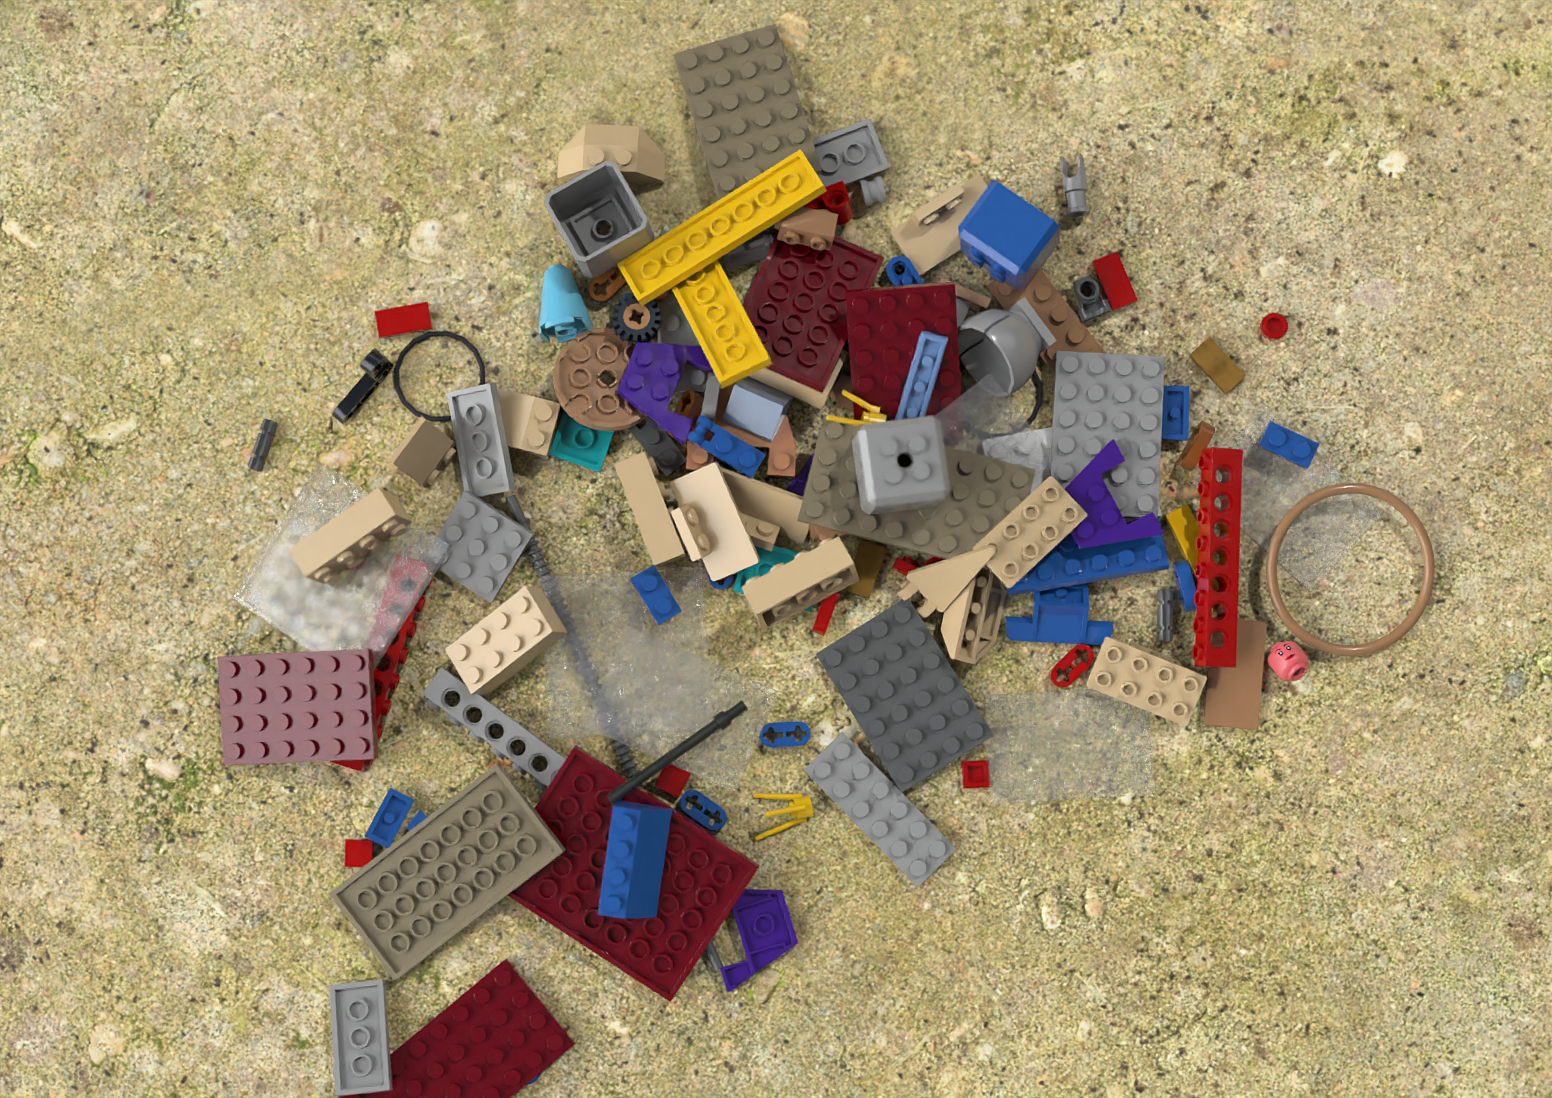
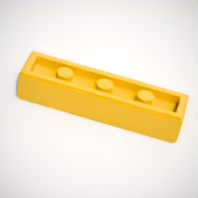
[1164,504,1218,613]

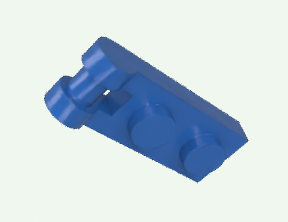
[687,415,766,478]

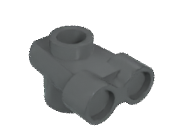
[1072,275,1112,322]

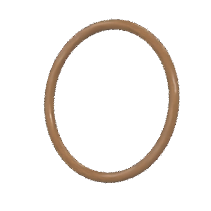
[1266,483,1435,656]

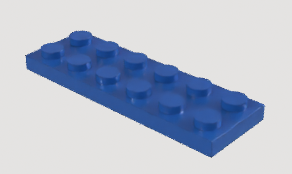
[1006,518,1169,596]

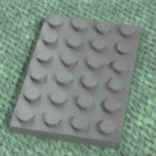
[1050,351,1165,519]

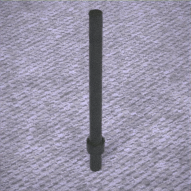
[606,700,748,804]

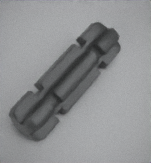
[248,419,278,472]
[1157,589,1173,642]

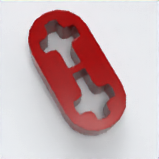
[812,591,841,636]
[1049,644,1094,688]

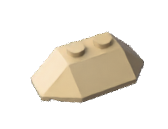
[557,124,666,183]
[941,569,1007,664]

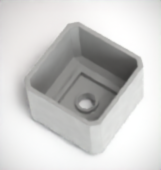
[544,161,655,279]
[852,416,951,515]

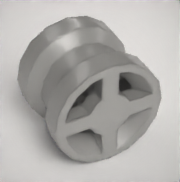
[859,176,887,207]

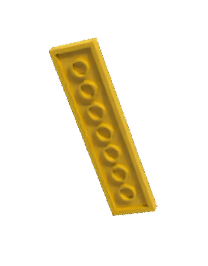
[617,149,827,306]

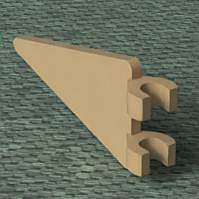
[897,545,996,619]

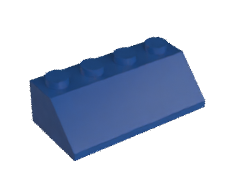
[598,800,672,919]

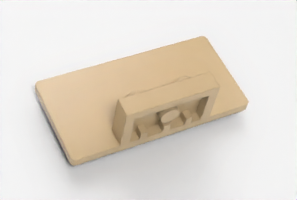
[891,175,988,276]
[670,462,760,581]
[720,467,810,552]
[972,476,1087,588]
[1086,636,1207,726]

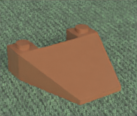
[686,381,796,479]

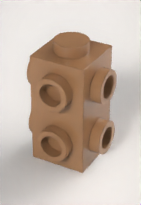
[774,206,838,250]

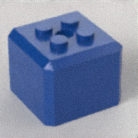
[958,180,1060,290]

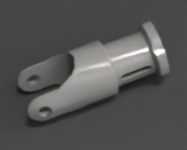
[1061,153,1090,217]

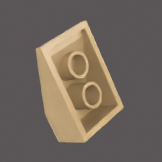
[497,389,563,459]
[389,416,457,487]

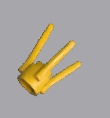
[826,390,886,425]
[753,793,813,841]

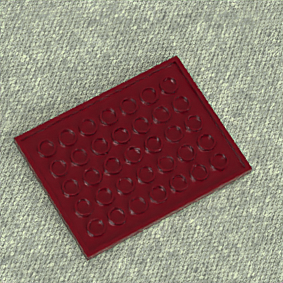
[507,745,760,1002]

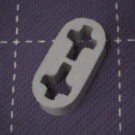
[701,372,722,422]

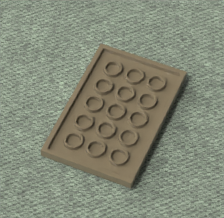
[673,24,822,200]

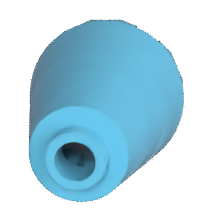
[539,264,593,342]

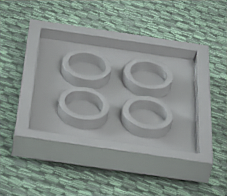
[423,490,535,603]

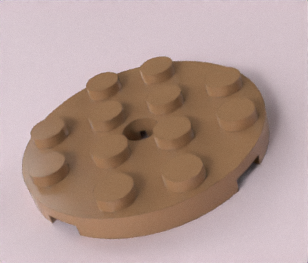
[553,327,648,431]

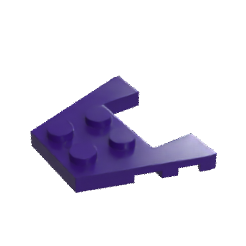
[617,342,713,445]
[1064,439,1164,549]
[720,889,798,992]

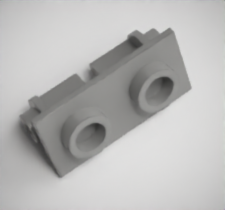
[721,228,773,271]

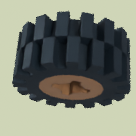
[612,294,661,345]

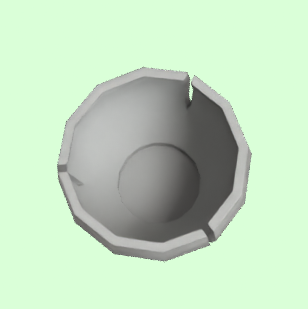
[958,297,1057,397]

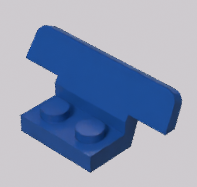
[1006,583,1113,645]

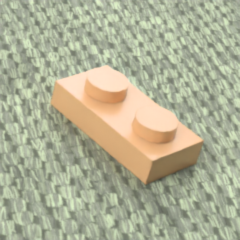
[940,277,991,313]

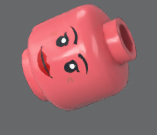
[1268,641,1309,681]

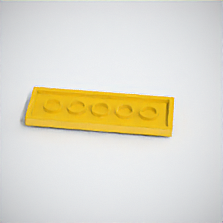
[671,259,772,388]

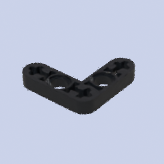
[332,348,394,424]

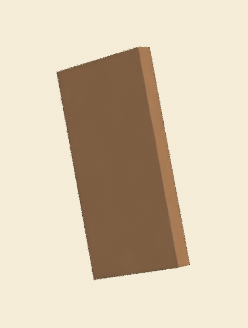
[1202,617,1267,730]

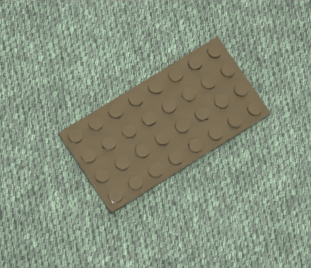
[797,414,1036,571]
[329,762,565,981]

